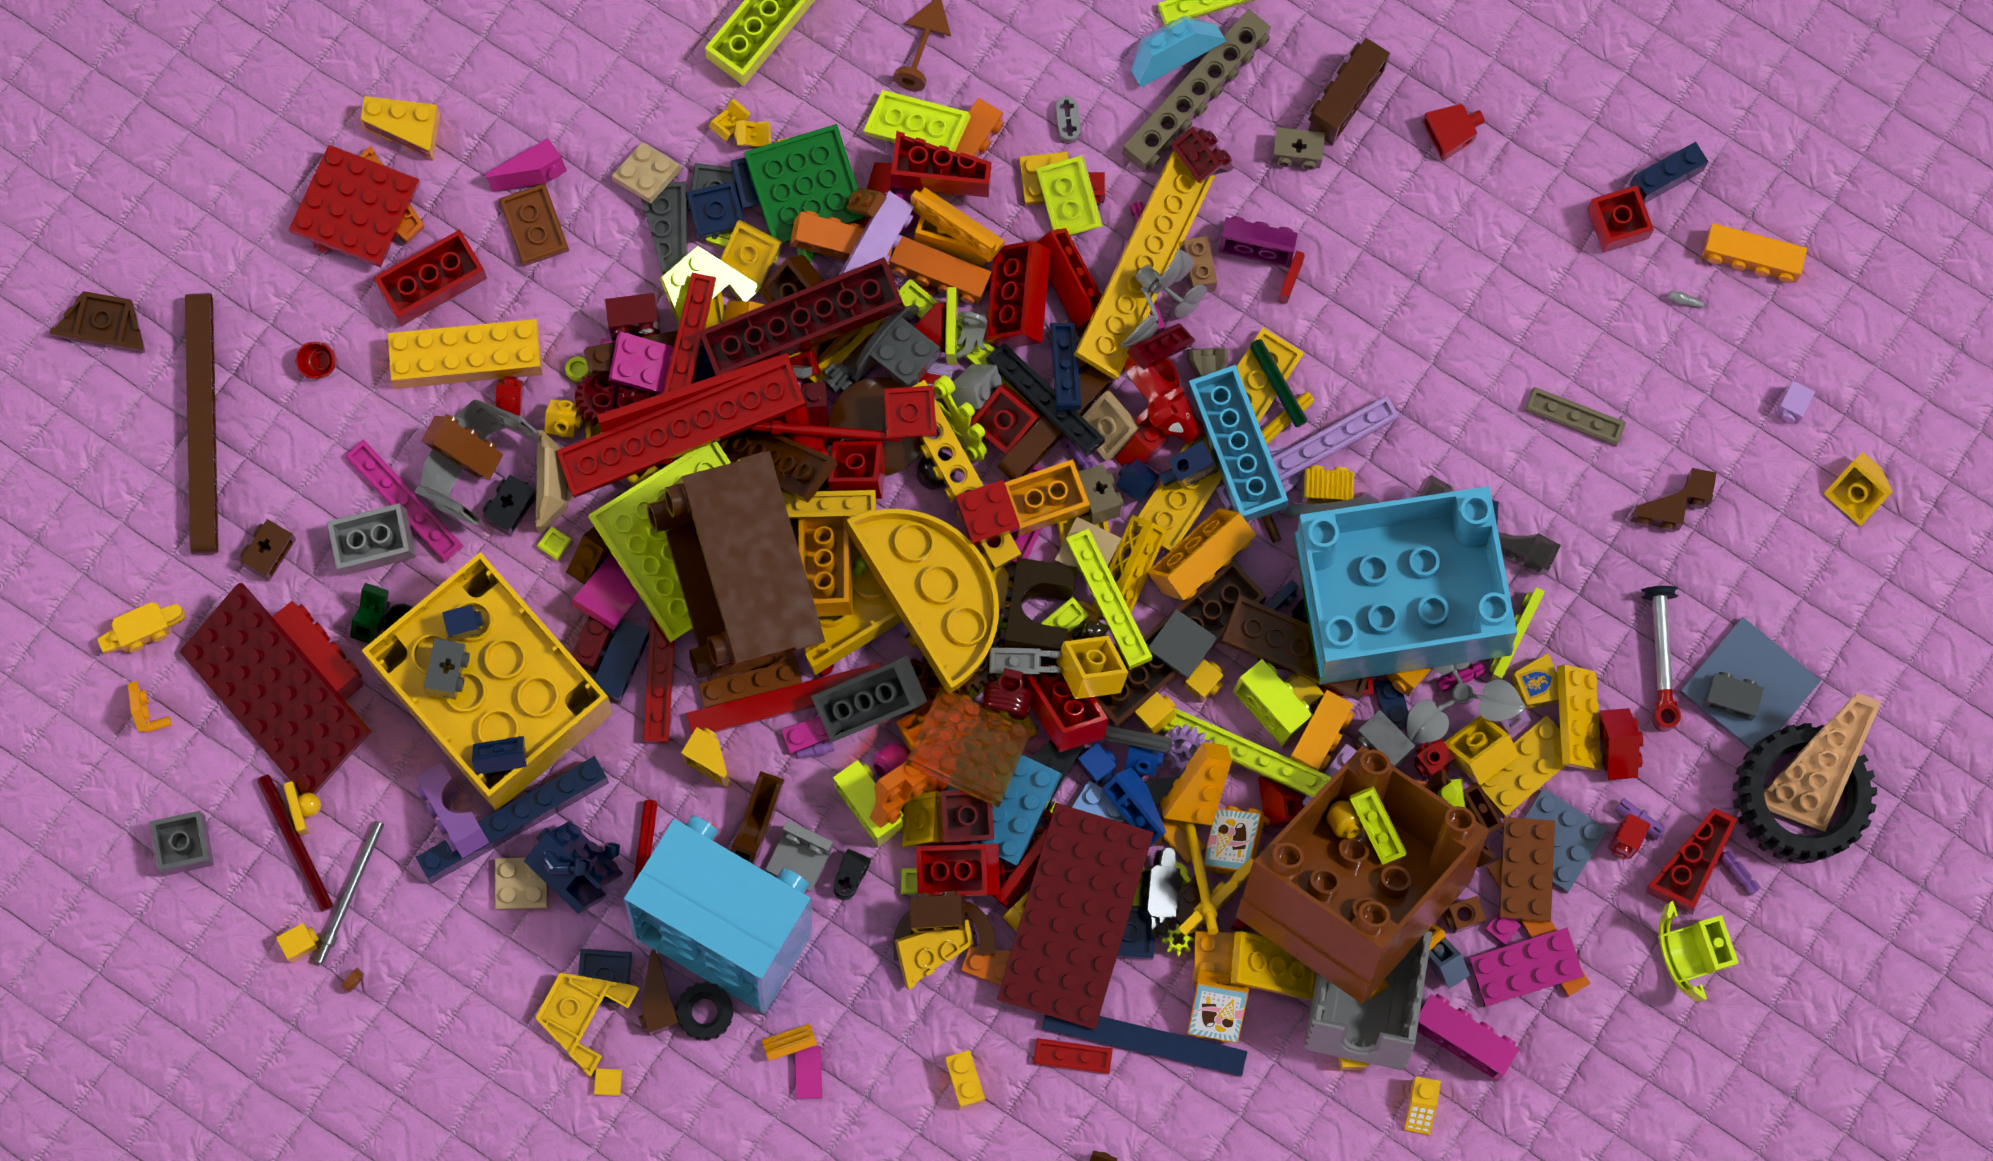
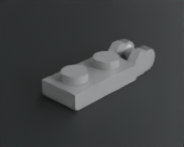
[989,648,1061,674]

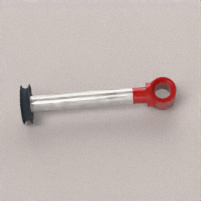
[1641,586,1681,732]

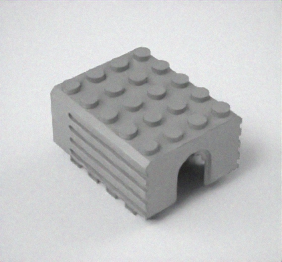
[1304,931,1432,1070]

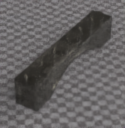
[1415,475,1561,575]

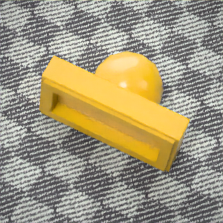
[283,781,321,836]

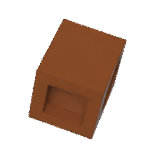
[1444,896,1486,934]

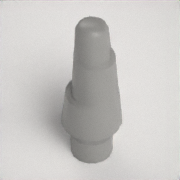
[1668,290,1704,308]

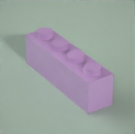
[839,191,914,275]

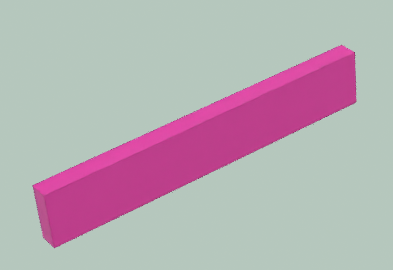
[345,439,463,563]

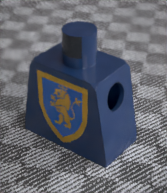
[1158,440,1218,488]

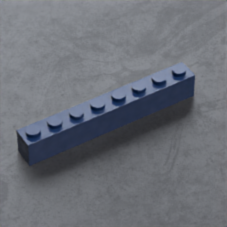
[416,756,609,884]

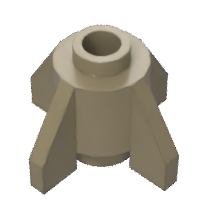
[1187,347,1228,378]

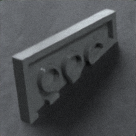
[641,181,688,275]

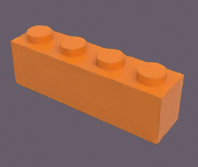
[943,97,1004,198]
[790,211,892,265]
[889,236,992,306]

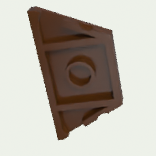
[49,291,145,353]

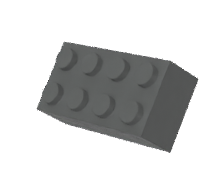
[811,655,928,742]

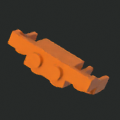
[869,736,955,828]

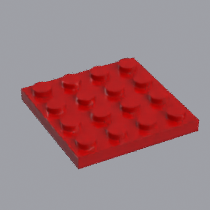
[289,145,420,268]

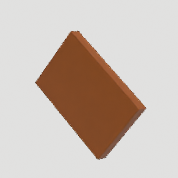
[499,184,569,267]

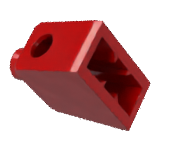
[1422,104,1485,161]

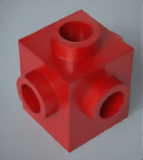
[1414,739,1456,779]

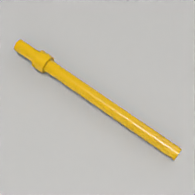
[1184,821,1218,935]

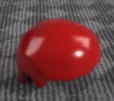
[295,342,337,379]

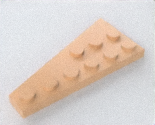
[1764,692,1881,832]

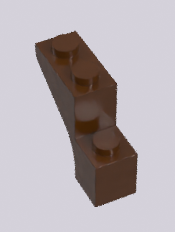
[1630,468,1717,532]
[566,493,621,585]
[731,771,784,865]

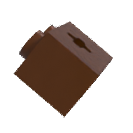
[240,519,296,581]

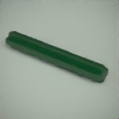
[1250,339,1307,428]

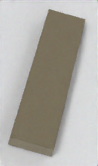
[1524,387,1626,447]

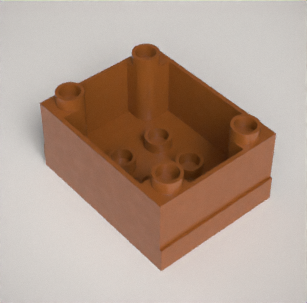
[1236,745,1489,1004]

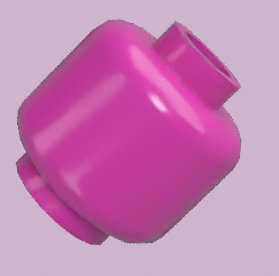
[873,742,910,778]

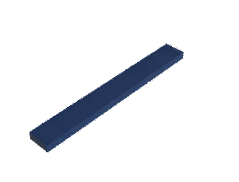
[1042,1014,1247,1077]

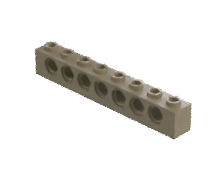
[1122,9,1271,172]

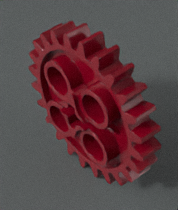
[575,371,655,430]

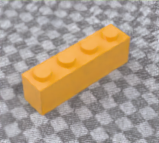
[1702,223,1808,283]

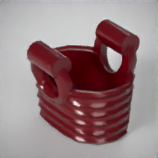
[981,668,1033,720]

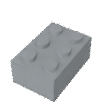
[327,503,416,575]

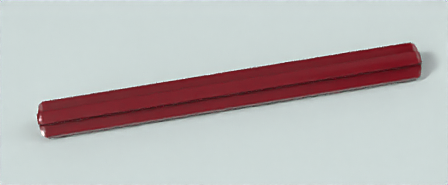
[257,774,333,912]

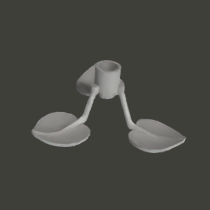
[1119,249,1207,348]
[1407,662,1526,743]

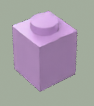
[1776,381,1815,424]

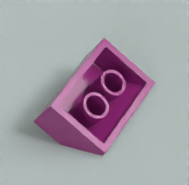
[1218,216,1298,268]

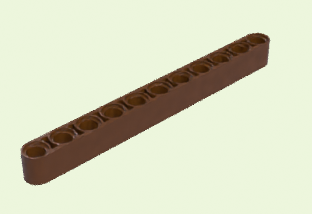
[185,293,219,555]

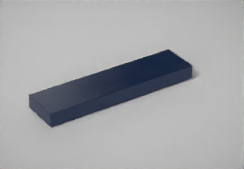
[1050,323,1082,410]

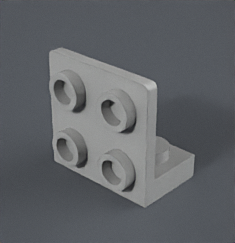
[766,820,833,891]

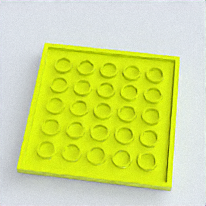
[588,442,731,643]

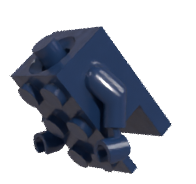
[524,821,623,914]

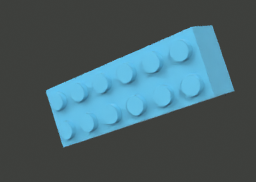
[1188,365,1288,522]

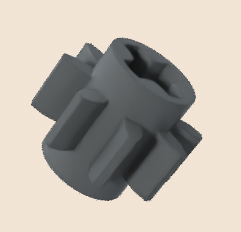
[822,363,853,393]

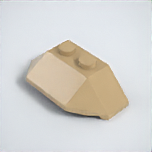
[536,430,573,533]

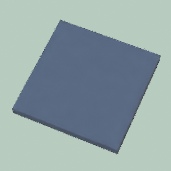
[1679,617,1821,750]

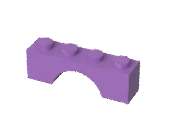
[416,762,489,858]

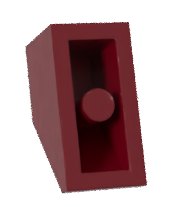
[801,382,829,437]

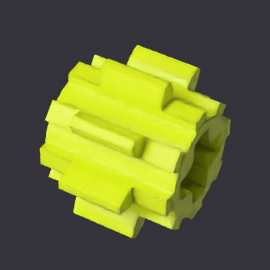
[1162,924,1194,957]

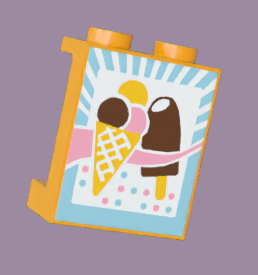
[1203,806,1270,876]
[1187,969,1249,1043]

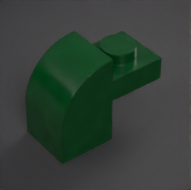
[350,583,390,644]

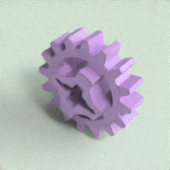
[1164,724,1212,774]

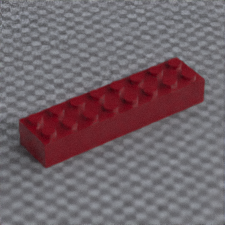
[699,257,906,376]

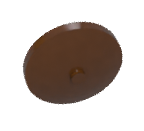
[828,377,923,476]

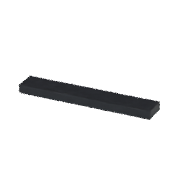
[986,343,1105,458]

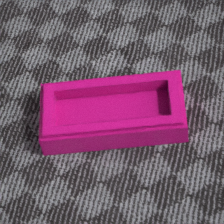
[795,1046,822,1100]

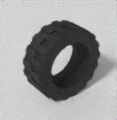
[676,982,733,1041]

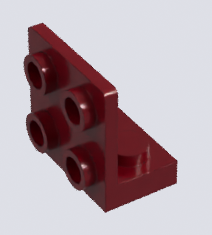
[1170,126,1234,183]

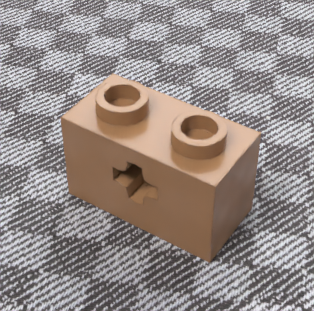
[1182,236,1217,293]

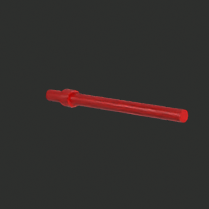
[751,420,901,442]

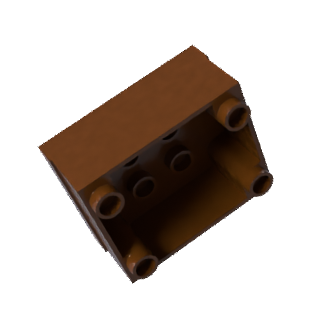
[647,451,825,681]

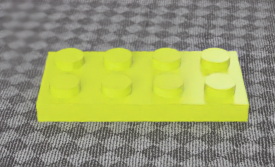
[863,90,971,152]

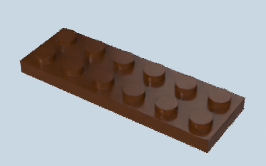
[719,428,838,503]
[1220,595,1369,700]

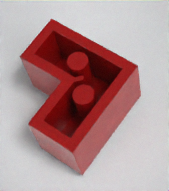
[1599,708,1643,780]

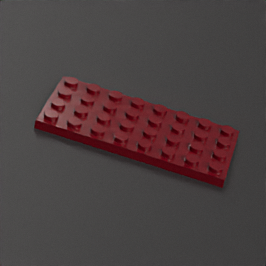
[179,583,372,794]
[996,803,1154,1029]

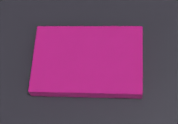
[571,555,640,630]

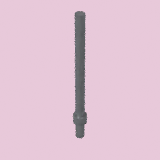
[314,821,384,965]

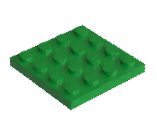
[743,124,867,244]

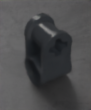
[834,848,872,900]

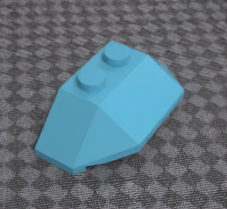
[1131,16,1226,87]

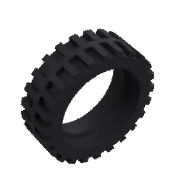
[1733,723,1877,863]

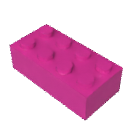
[1417,994,1520,1081]

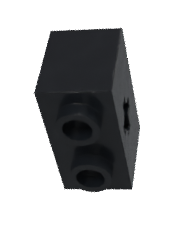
[483,475,536,537]

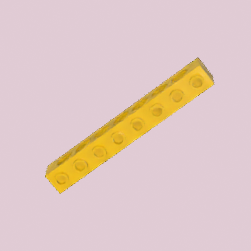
[912,380,1021,571]

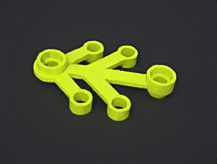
[933,375,987,462]

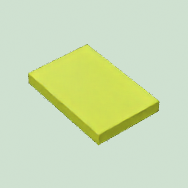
[1036,155,1103,235]

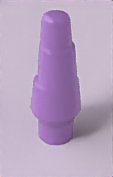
[796,742,835,758]

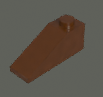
[638,950,679,1036]

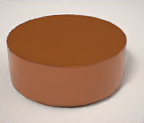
[341,968,365,993]

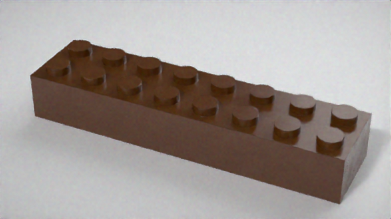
[1095,560,1267,728]

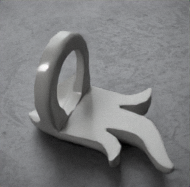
[957,311,988,359]

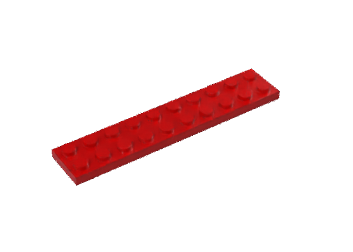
[556,358,807,498]

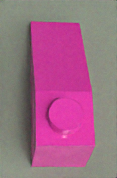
[484,138,567,192]

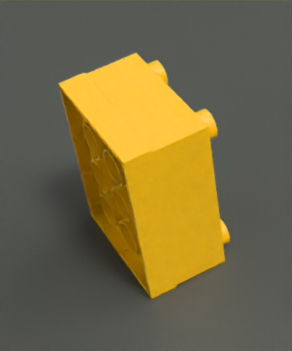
[361,552,613,811]

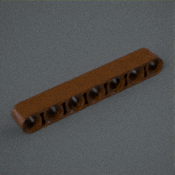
[997,366,1125,480]

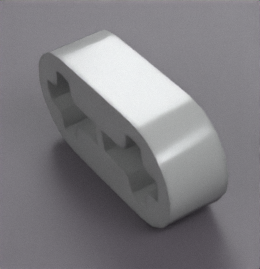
[1056,96,1080,144]

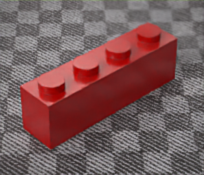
[1037,228,1102,330]

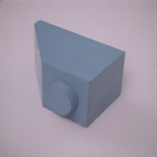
[1428,937,1470,989]

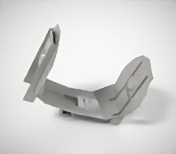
[414,399,539,526]

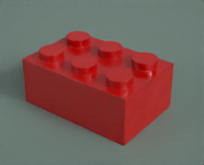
[916,844,1000,896]

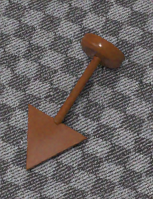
[893,0,951,91]

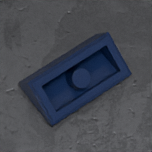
[472,736,527,775]

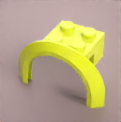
[1658,901,1739,1002]

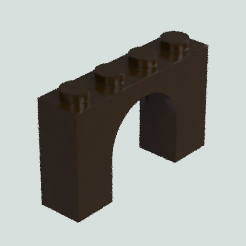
[999,557,1077,662]

